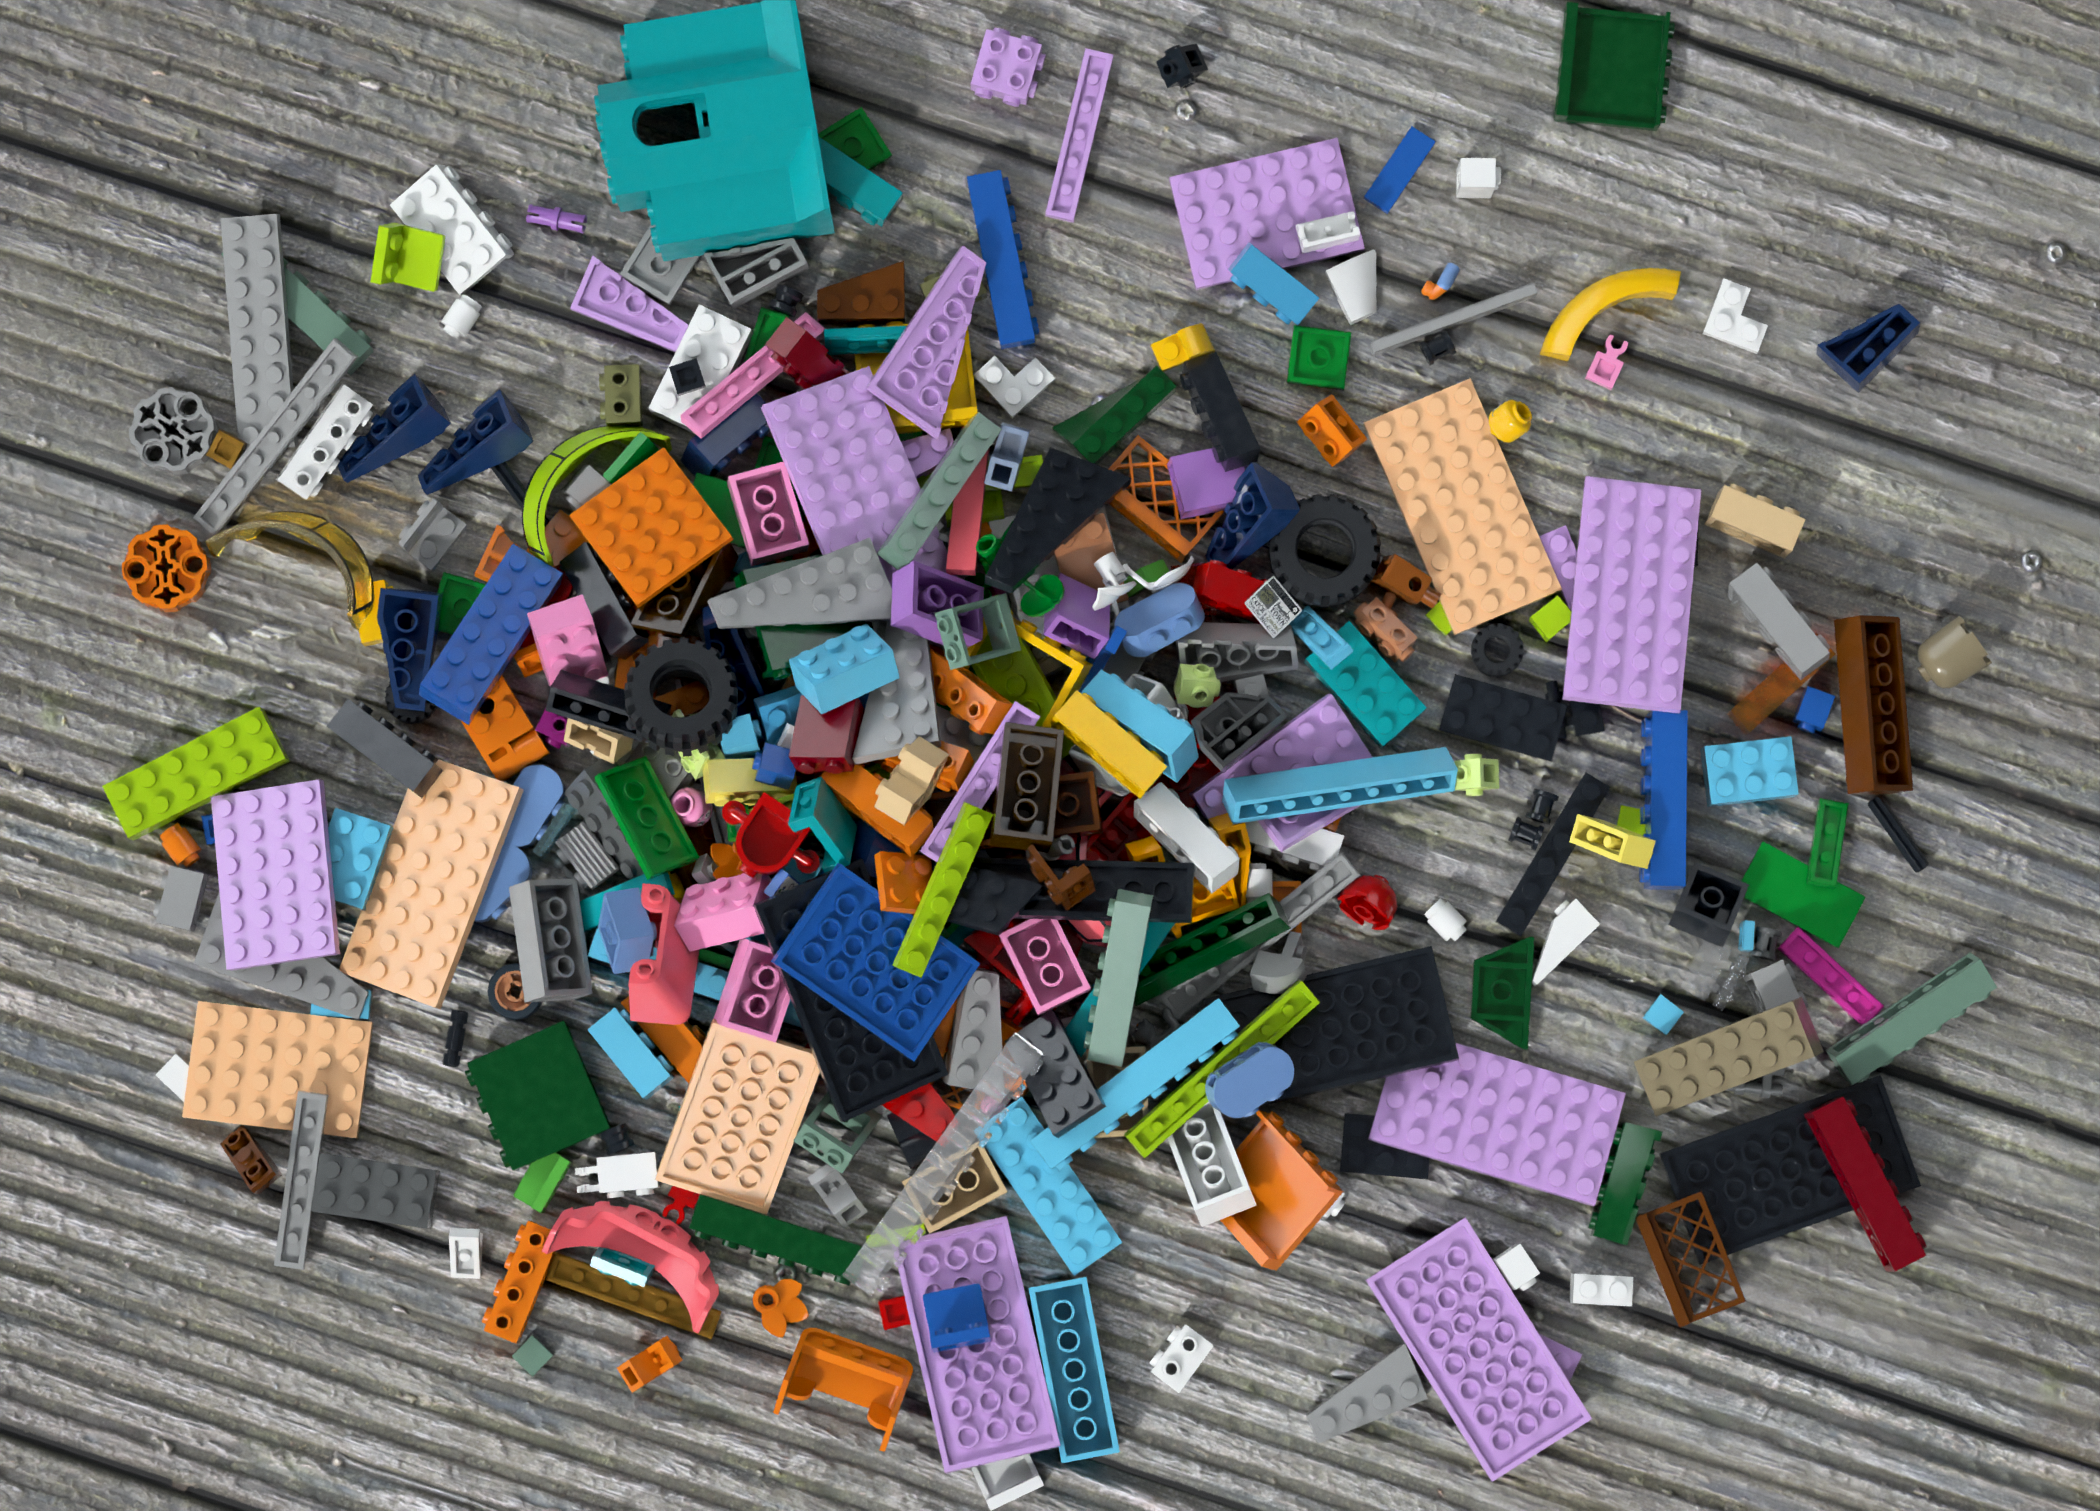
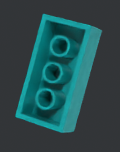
[1304,621,1427,749]

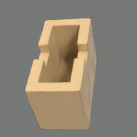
[563,718,633,764]

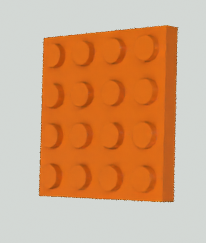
[569,447,733,608]

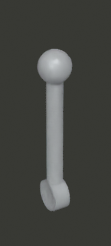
[554,858,594,898]

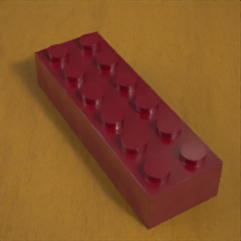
[1804,1096,1927,1272]

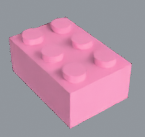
[727,462,809,566]
[527,594,608,687]
[674,873,771,952]
[999,919,1091,1016]
[714,938,790,1043]

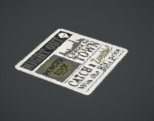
[1245,576,1302,638]

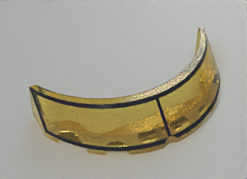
[205,511,375,630]

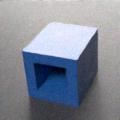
[1792,686,1835,734]
[752,743,796,790]

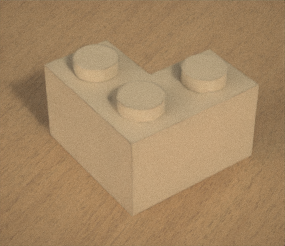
[874,736,949,825]

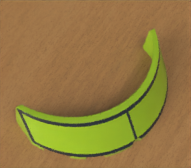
[522,425,672,566]

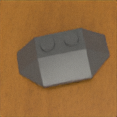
[1191,693,1288,773]

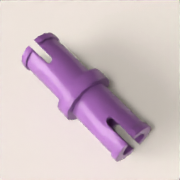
[526,204,587,234]

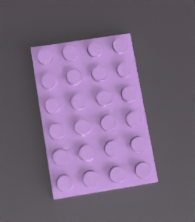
[1169,138,1365,290]
[211,779,340,971]

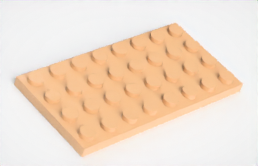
[1363,378,1562,636]
[339,760,524,1010]

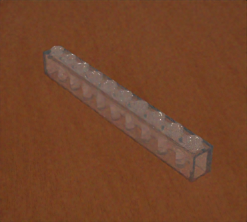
[842,1032,1044,1296]

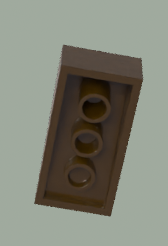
[631,542,739,637]
[989,722,1064,853]

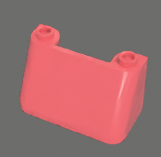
[629,883,700,1025]

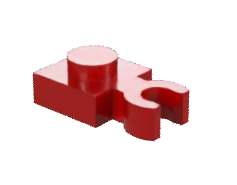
[662,1186,700,1225]

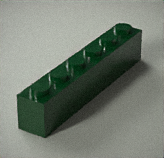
[1134,893,1291,1006]
[689,1194,869,1286]

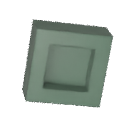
[512,1335,554,1377]

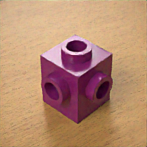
[535,709,571,749]

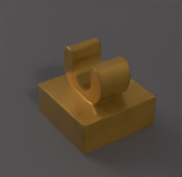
[206,429,247,469]

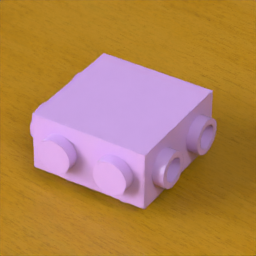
[971,28,1046,107]

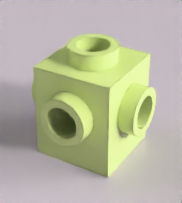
[1174,663,1221,708]
[1454,754,1499,796]

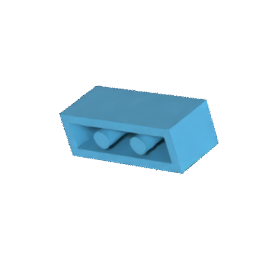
[1227,242,1319,325]

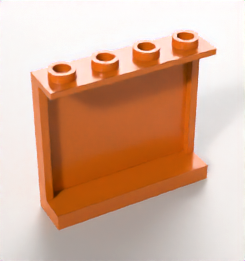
[1220,1110,1344,1271]

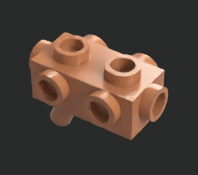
[1353,592,1418,663]

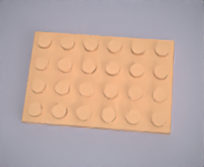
[182,1001,373,1139]
[655,1019,820,1215]

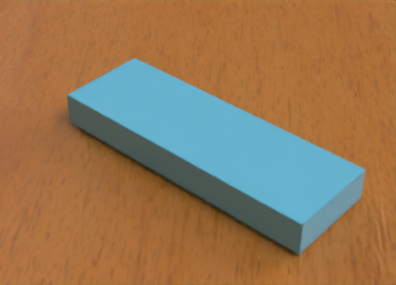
[1288,606,1353,670]

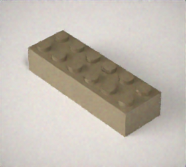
[1634,997,1824,1116]

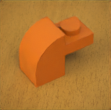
[617,1336,683,1393]

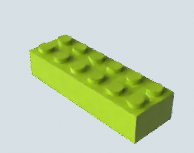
[102,707,290,841]

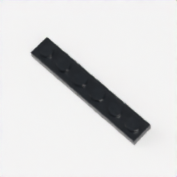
[1495,772,1610,937]

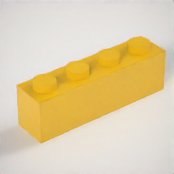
[1050,690,1167,799]

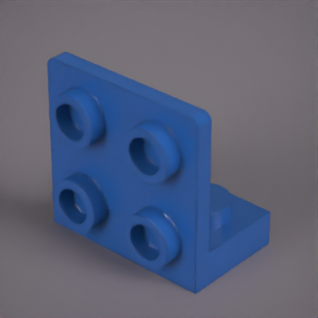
[923,1283,991,1353]

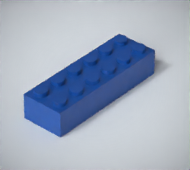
[419,544,563,725]
[1639,710,1688,890]

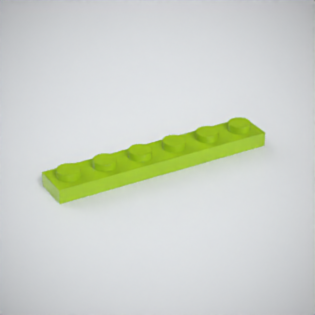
[892,802,993,978]

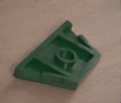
[1470,937,1534,1050]

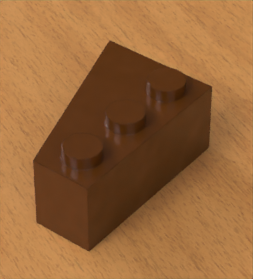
[817,261,905,325]

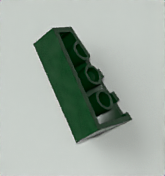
[1052,365,1177,465]
[1588,1122,1663,1246]

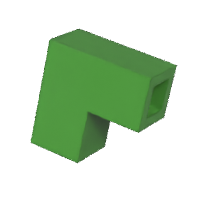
[1124,559,1170,598]

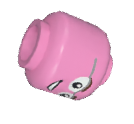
[670,787,713,827]

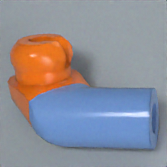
[1421,263,1460,300]

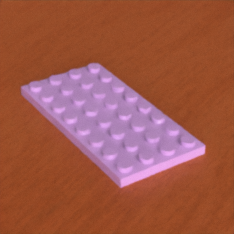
[761,366,957,588]
[1562,476,1701,714]
[1368,1043,1626,1207]
[892,1216,1060,1474]
[1366,1217,1592,1482]

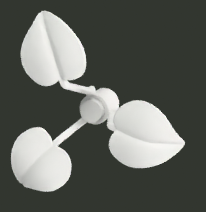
[1092,552,1194,633]

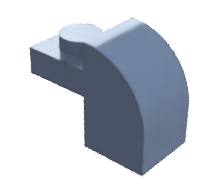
[984,422,1030,492]

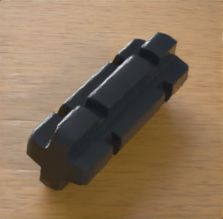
[442,1010,468,1067]

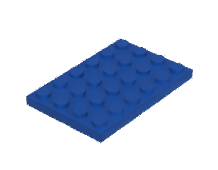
[771,863,980,1061]

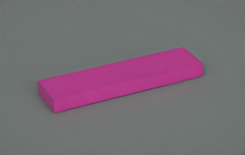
[1777,927,1884,1026]

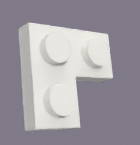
[1702,279,1768,354]
[973,356,1055,419]

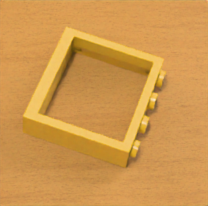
[965,611,1093,729]

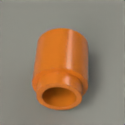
[159,823,202,868]

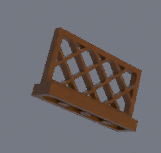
[1636,1191,1746,1328]

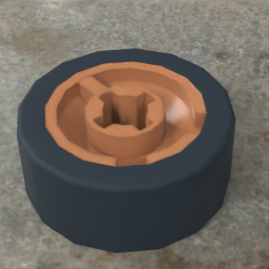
[487,963,543,1020]

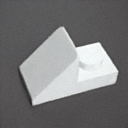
[449,1228,483,1279]

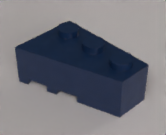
[1816,304,1920,393]
[680,393,771,477]

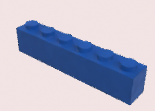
[967,170,1039,350]

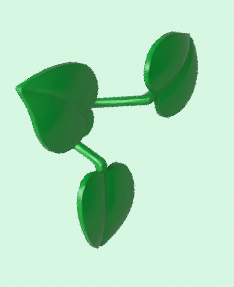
[964,518,1065,617]

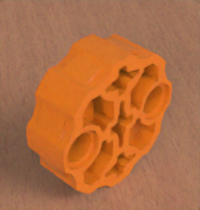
[122,524,211,612]

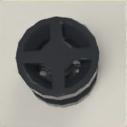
[768,284,804,317]
[599,1123,635,1156]

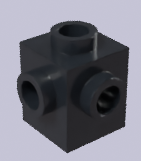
[1156,44,1209,89]

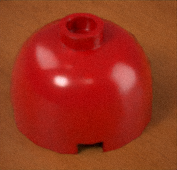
[1338,875,1397,930]

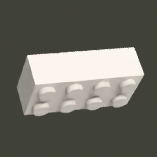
[649,304,753,434]
[1167,1102,1257,1227]

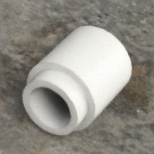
[441,294,482,339]
[1246,863,1273,904]
[1424,898,1467,941]

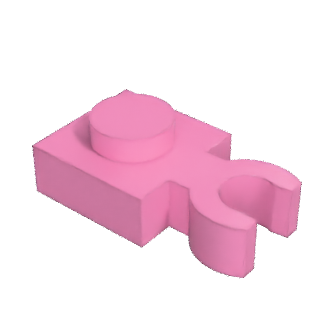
[1585,335,1628,390]

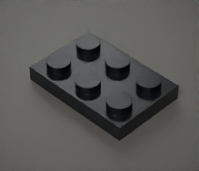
[1340,1113,1430,1180]

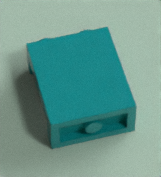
[788,777,857,872]

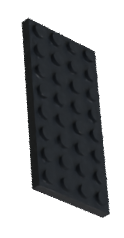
[753,858,948,1122]
[1203,946,1459,1107]
[1659,1075,1921,1265]

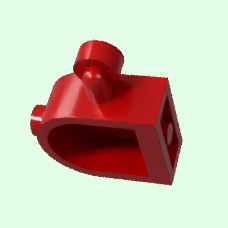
[722,792,820,878]

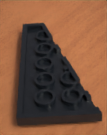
[984,447,1131,594]

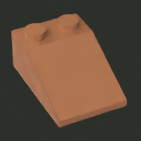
[1054,513,1129,606]

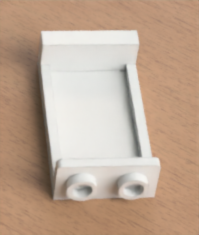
[971,1454,1044,1511]

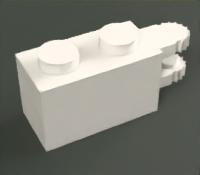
[575,1152,660,1199]

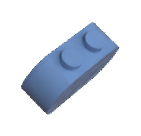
[1114,583,1205,657]
[504,765,566,849]
[474,843,532,922]
[1205,1042,1294,1118]

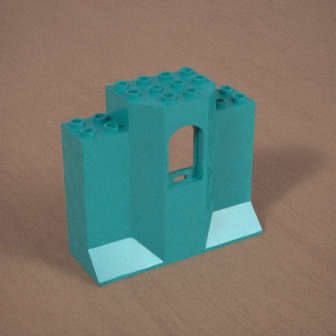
[594,0,835,261]

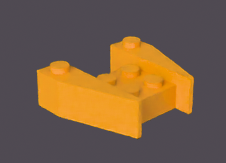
[1125,813,1251,939]

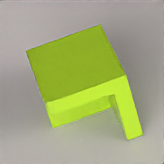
[1528,595,1571,643]

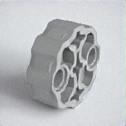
[129,387,218,475]

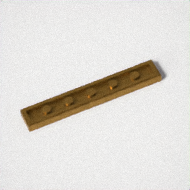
[546,1252,722,1339]

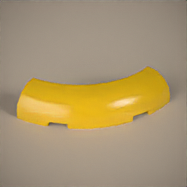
[1540,268,1681,361]

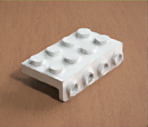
[390,165,514,295]

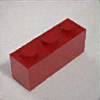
[1192,560,1287,624]

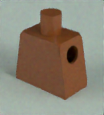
[1371,554,1441,608]

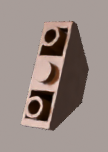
[220,1125,282,1194]

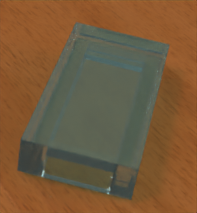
[532,803,575,859]

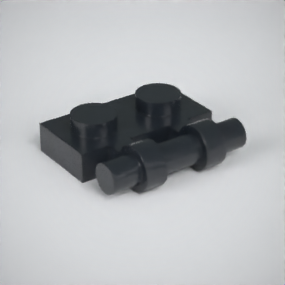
[1545,681,1605,740]

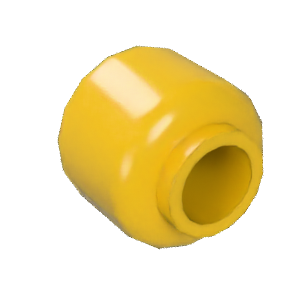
[1489,400,1532,443]

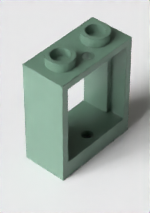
[935,593,1021,670]
[794,1091,883,1174]

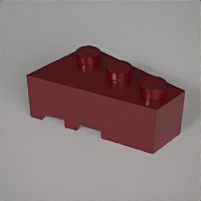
[765,317,850,390]

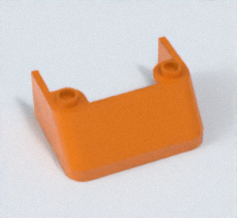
[773,1328,913,1452]

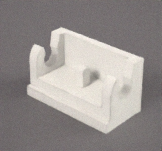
[1295,211,1360,254]

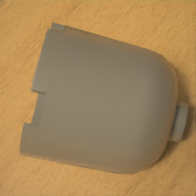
[1917,616,1992,688]

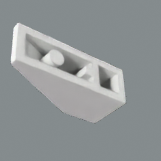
[1532,899,1600,986]

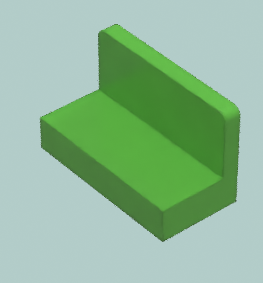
[514,1153,572,1213]

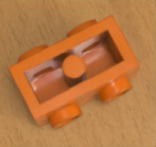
[1297,394,1368,467]

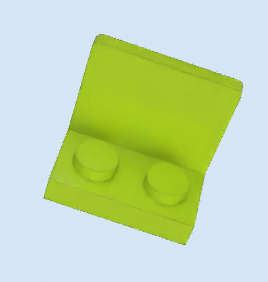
[370,223,446,292]

